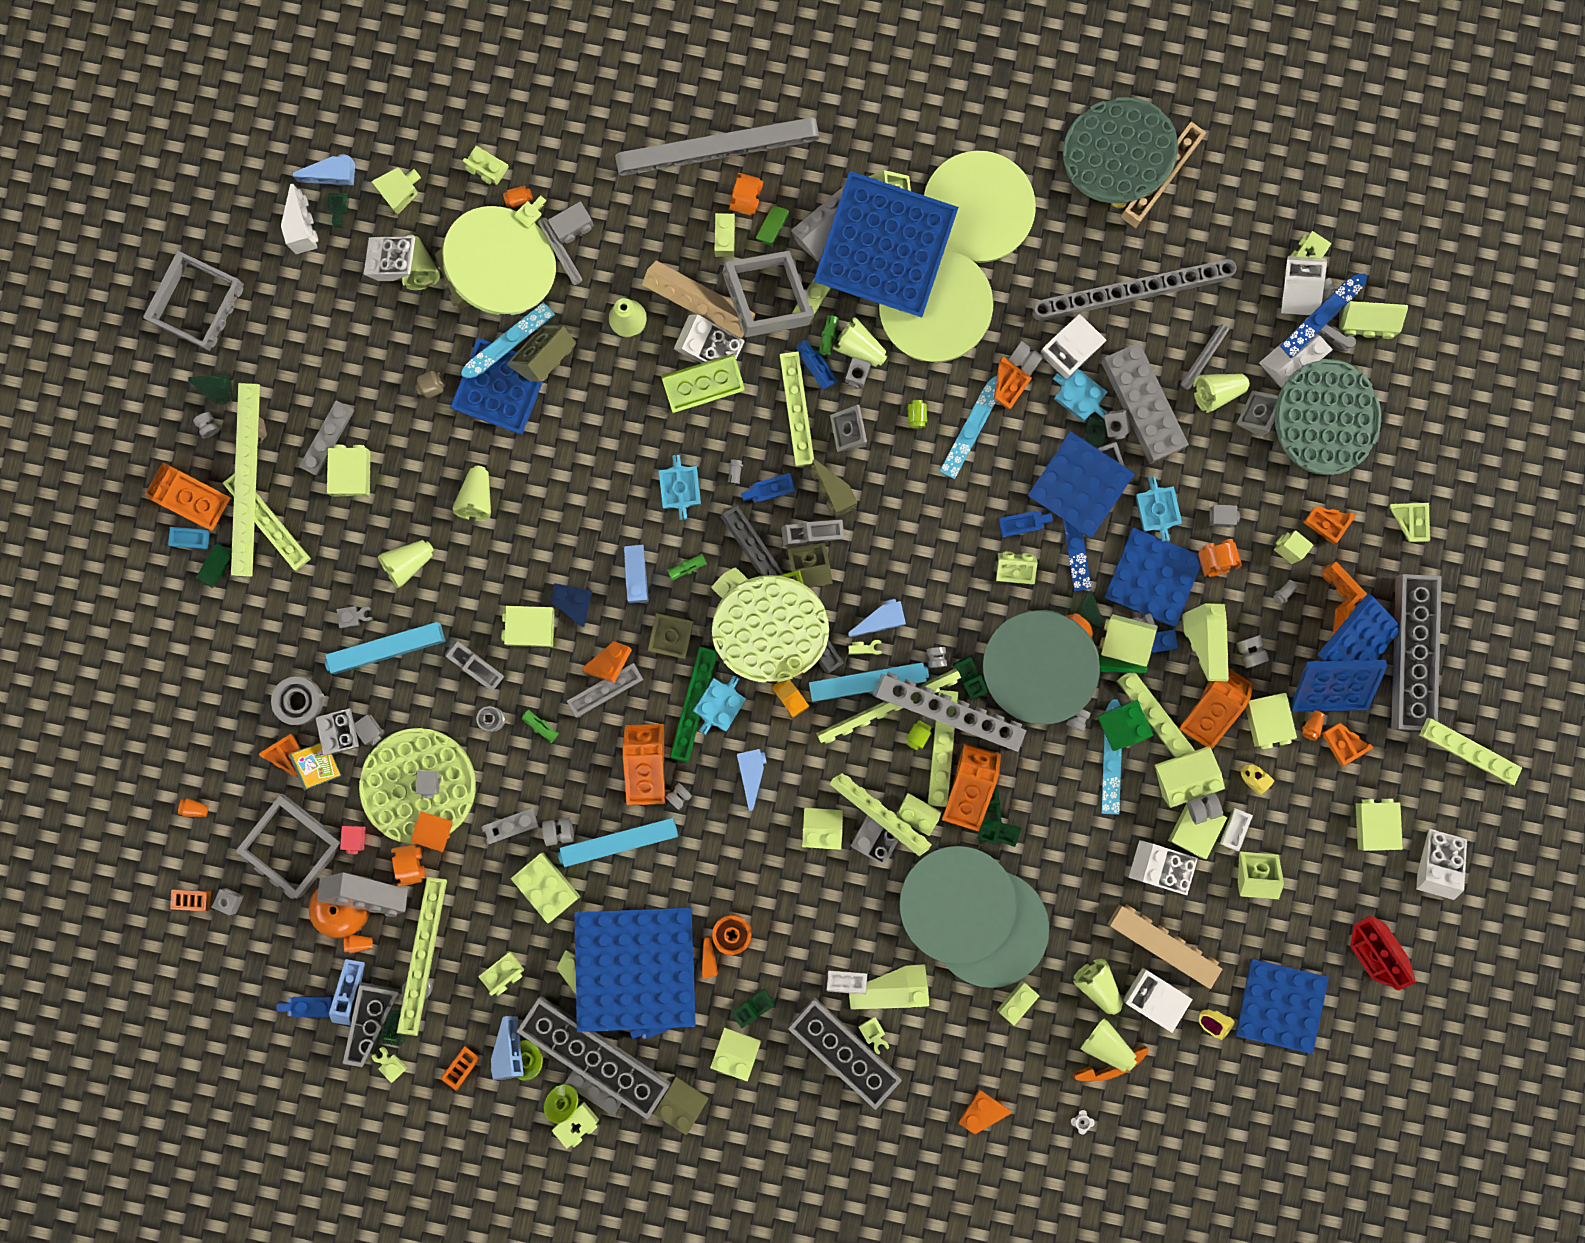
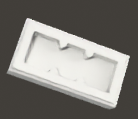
[1220,808,1253,851]
[827,971,867,994]

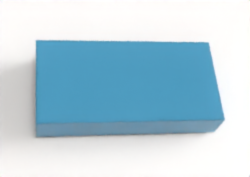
[168,527,210,550]

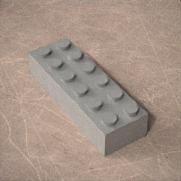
[1101,342,1189,464]
[788,997,902,1110]

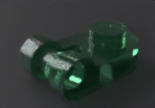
[1085,416,1106,448]

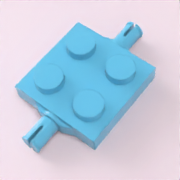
[1053,369,1107,422]
[659,455,701,520]
[1135,477,1182,542]
[693,675,746,735]

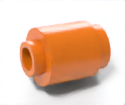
[503,185,533,209]

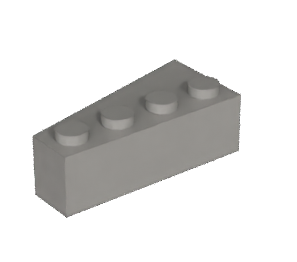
[317,873,408,917]
[343,982,400,1067]

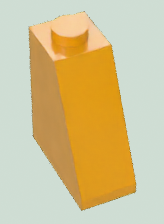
[771,679,809,718]

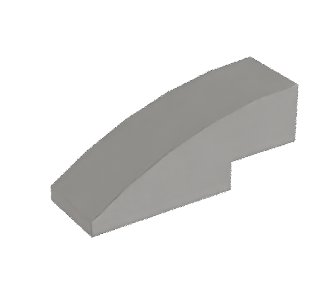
[781,520,845,546]
[444,639,504,692]

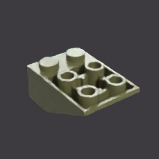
[810,459,857,518]

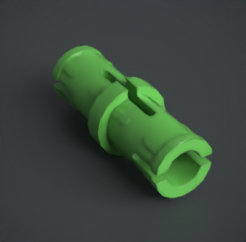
[819,316,839,355]
[668,553,707,581]
[521,710,559,743]

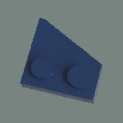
[550,583,592,627]

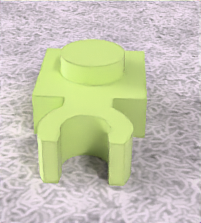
[858,1017,889,1054]
[372,1047,407,1083]

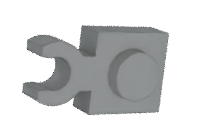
[337,606,373,629]

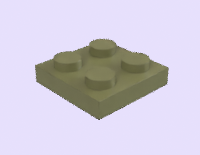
[648,613,694,659]

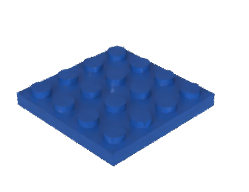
[450,338,543,435]
[1028,431,1135,538]
[1104,528,1201,628]
[1317,593,1400,661]
[1291,659,1387,712]
[1235,959,1329,1054]

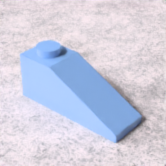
[293,154,355,186]
[624,545,649,603]
[848,599,906,638]
[737,749,767,811]
[329,959,365,1026]
[491,1016,524,1080]

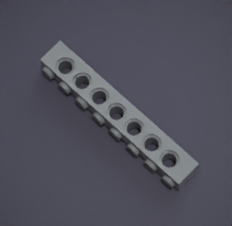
[873,672,1027,752]

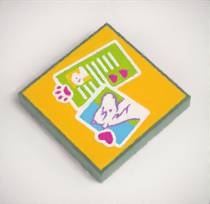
[289,743,341,791]

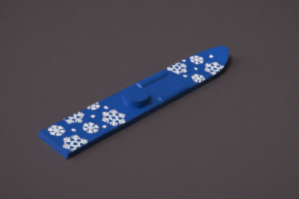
[1280,273,1367,358]
[1063,519,1091,591]

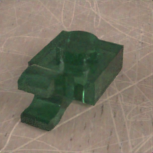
[327,193,349,228]

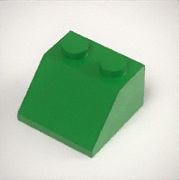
[1097,700,1153,751]

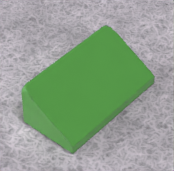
[756,205,789,247]

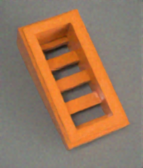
[170,890,211,911]
[702,936,718,979]
[440,1046,480,1091]

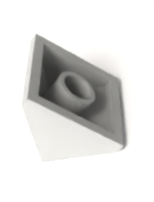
[1236,390,1278,437]
[830,405,867,452]

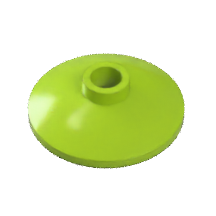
[517,1040,543,1080]
[544,1084,578,1124]

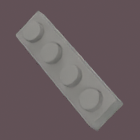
[299,400,354,476]
[567,663,643,718]

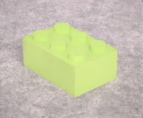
[511,852,580,923]

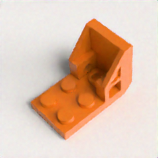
[145,462,230,531]
[1320,562,1367,635]
[1179,667,1253,750]
[623,724,666,805]
[942,743,1001,831]

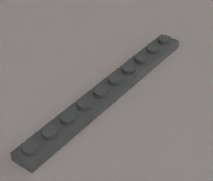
[720,505,844,674]

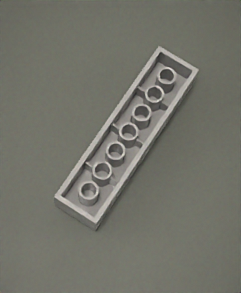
[1391,574,1442,731]
[516,996,671,1120]

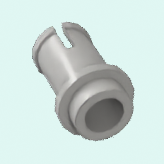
[728,459,743,484]
[1273,580,1298,604]

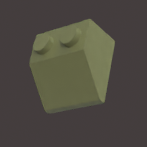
[787,543,833,588]
[653,1077,709,1135]

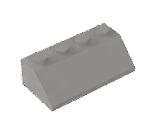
[791,185,845,263]

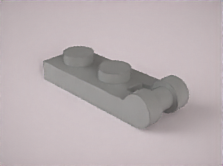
[1306,318,1356,351]
[481,808,539,845]

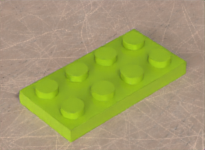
[661,353,745,413]

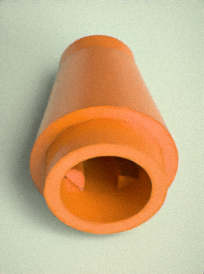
[1302,711,1325,741]
[178,798,209,817]
[344,935,373,954]

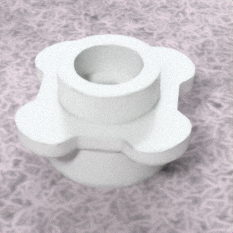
[1071,1110,1094,1134]

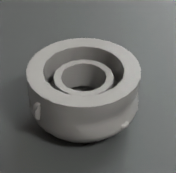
[271,677,324,725]

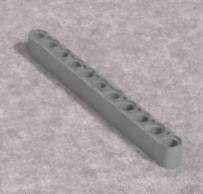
[615,118,820,176]
[1032,259,1236,321]

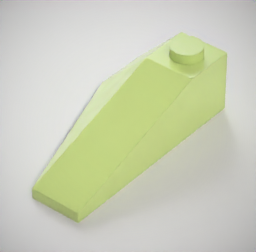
[1182,604,1229,681]
[849,964,929,1009]

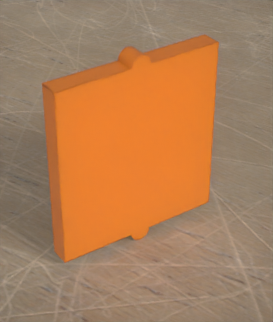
[411,811,453,852]

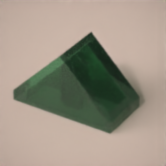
[1077,590,1105,629]
[380,1009,406,1046]

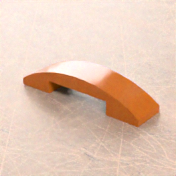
[1072,1045,1149,1082]

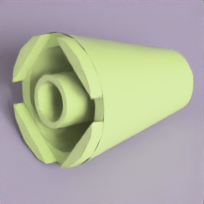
[402,235,440,290]
[609,298,647,337]
[833,317,887,367]
[1193,374,1250,413]
[453,466,491,521]
[378,540,434,588]
[1073,959,1123,1015]
[1080,1019,1137,1072]

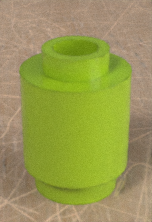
[908,400,927,428]
[906,720,932,750]

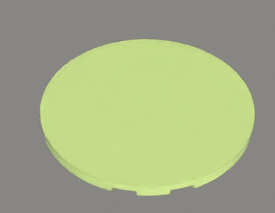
[924,151,1036,263]
[442,206,556,315]
[879,249,993,363]
[712,575,829,683]
[359,728,476,844]

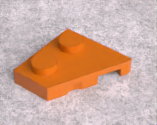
[994,356,1032,409]
[1303,506,1356,545]
[582,641,632,683]
[1322,723,1373,767]
[259,734,302,777]
[958,1089,1011,1134]

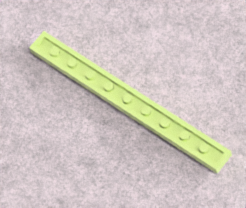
[231,383,260,576]

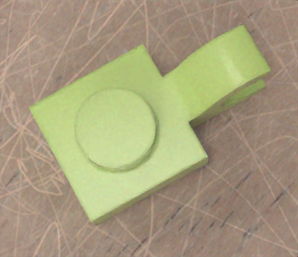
[514,196,547,229]
[848,640,882,655]

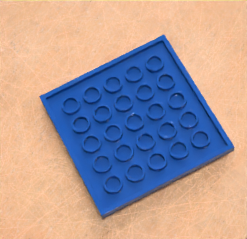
[814,171,959,318]
[575,908,696,1032]

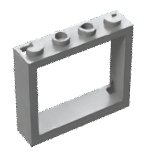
[143,251,244,351]
[722,251,814,337]
[236,795,341,899]

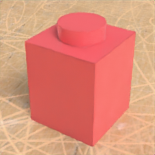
[340,826,366,854]

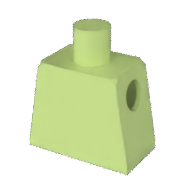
[372,168,421,215]

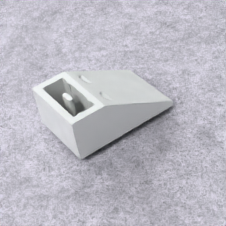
[281,184,318,254]
[364,236,415,281]
[1281,256,1327,315]
[674,314,744,363]
[1040,314,1107,380]
[1416,829,1467,900]
[1129,840,1198,895]
[1122,968,1193,1033]

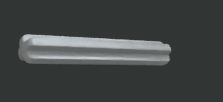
[538,218,582,285]
[1181,324,1229,390]

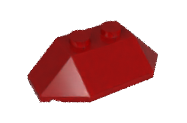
[1350,915,1416,991]

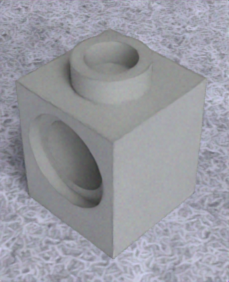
[845,357,871,389]
[1104,409,1131,439]
[1210,505,1240,527]
[354,714,385,746]
[416,770,440,798]
[212,888,244,915]

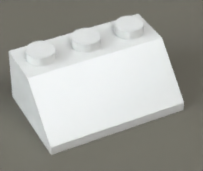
[1259,334,1332,388]

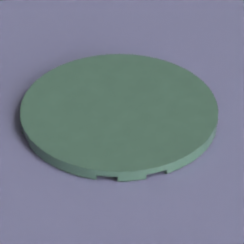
[1063,97,1178,203]
[1275,360,1381,475]
[983,610,1100,724]
[900,846,1017,964]
[943,873,1049,988]

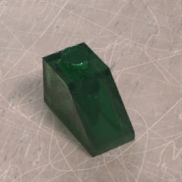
[188,375,233,405]

